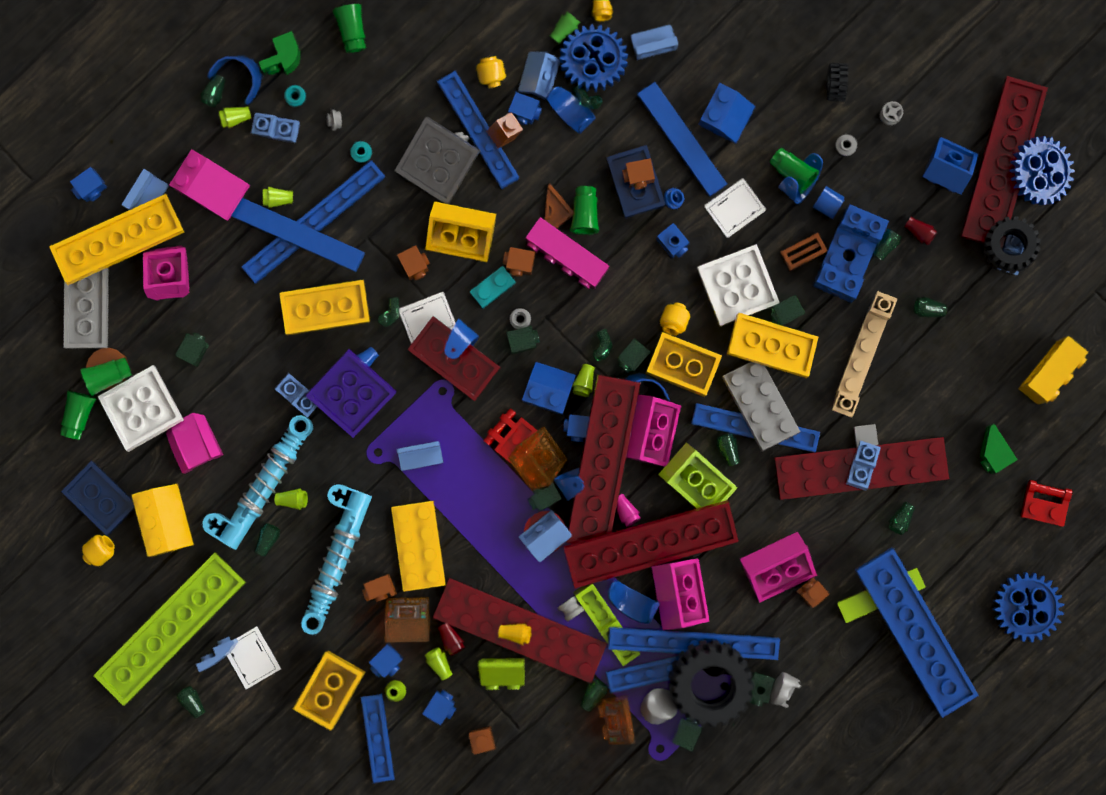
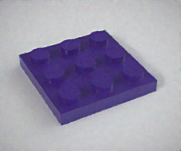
[306,349,396,438]

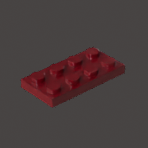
[407,316,501,401]

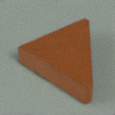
[545,184,573,229]

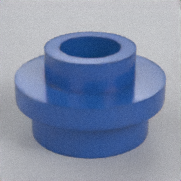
[664,188,684,209]

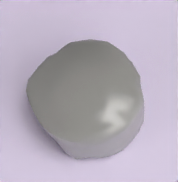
[770,672,801,708]
[640,689,677,725]

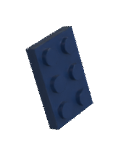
[606,145,666,218]
[61,461,135,536]

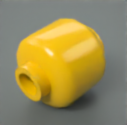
[476,56,506,88]
[660,302,690,335]
[82,535,115,566]

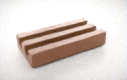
[780,233,827,271]

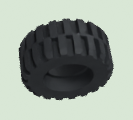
[669,640,754,727]

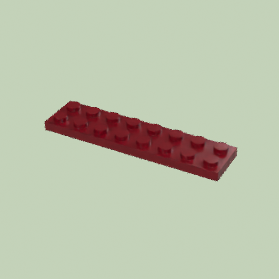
[961,76,1048,249]
[566,375,640,544]
[774,437,949,500]
[563,500,739,588]
[433,578,607,683]

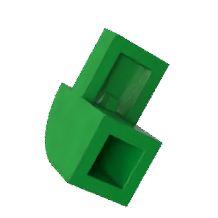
[259,31,300,75]

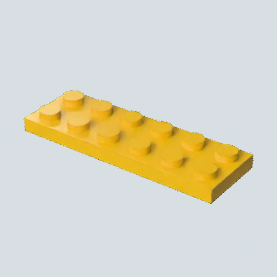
[49,194,184,285]

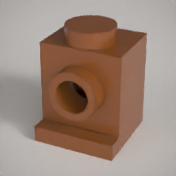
[362,574,397,602]
[797,578,829,608]

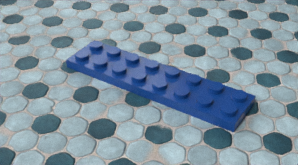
[855,548,979,718]

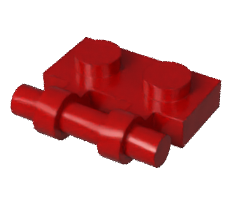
[483,408,538,463]

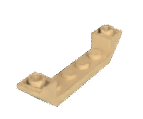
[832,291,897,418]

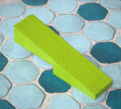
[837,568,926,623]
[573,584,641,666]

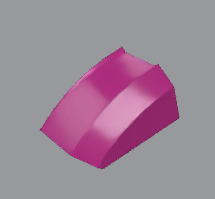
[143,246,189,301]
[166,413,223,474]

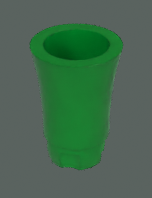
[333,4,366,53]
[770,148,819,194]
[570,186,599,235]
[81,358,132,396]
[60,391,96,440]

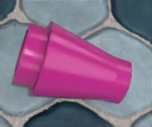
[616,494,641,527]

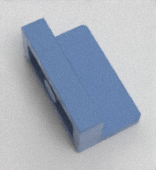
[631,25,678,60]
[518,52,560,99]
[122,169,168,210]
[396,441,443,471]
[519,510,572,562]

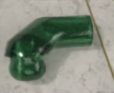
[378,298,400,327]

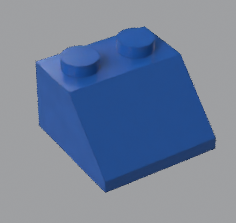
[699,83,755,144]
[923,137,978,194]
[522,362,576,415]

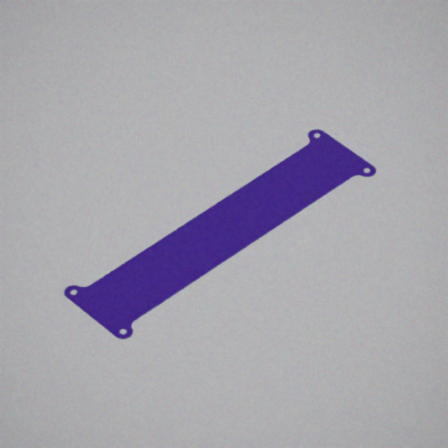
[367,380,731,761]

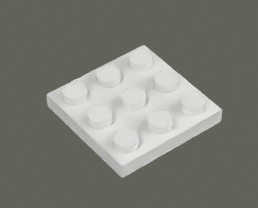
[697,244,780,326]
[98,365,184,452]

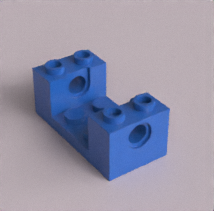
[813,204,889,303]

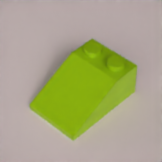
[658,443,737,508]
[479,658,525,690]

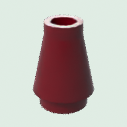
[905,217,938,245]
[438,623,465,656]

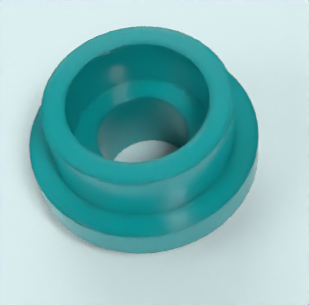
[285,85,306,107]
[351,141,372,163]

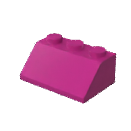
[626,395,681,467]
[740,532,817,603]
[652,558,710,630]

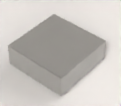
[853,424,878,448]

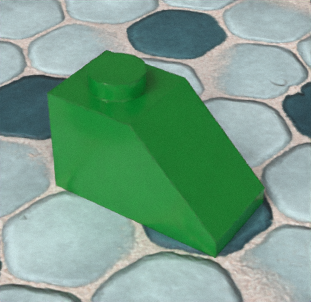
[980,424,1018,474]

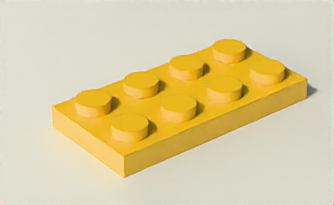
[280,280,370,335]
[727,313,818,378]
[391,501,446,592]

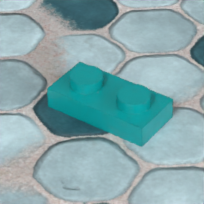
[470,266,516,309]

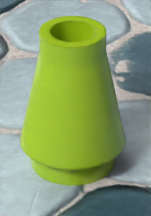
[219,107,251,128]
[263,187,293,208]
[572,364,595,397]
[275,489,308,510]
[425,647,452,680]
[385,680,406,702]

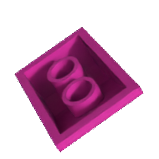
[169,149,250,221]

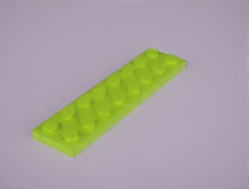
[94,553,246,706]

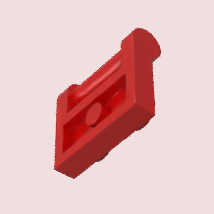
[1020,480,1072,527]

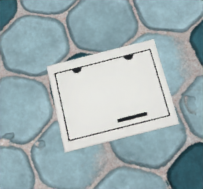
[704,178,766,238]
[398,292,455,344]
[227,627,281,689]

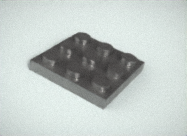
[395,116,480,204]

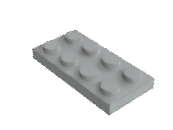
[64,267,109,349]
[722,362,800,452]

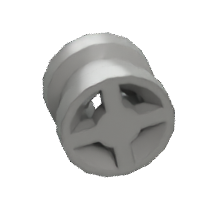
[880,101,903,125]
[557,596,584,622]

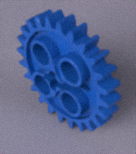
[560,24,628,92]
[1010,136,1075,205]
[993,572,1064,642]

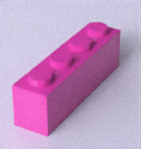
[526,217,609,289]

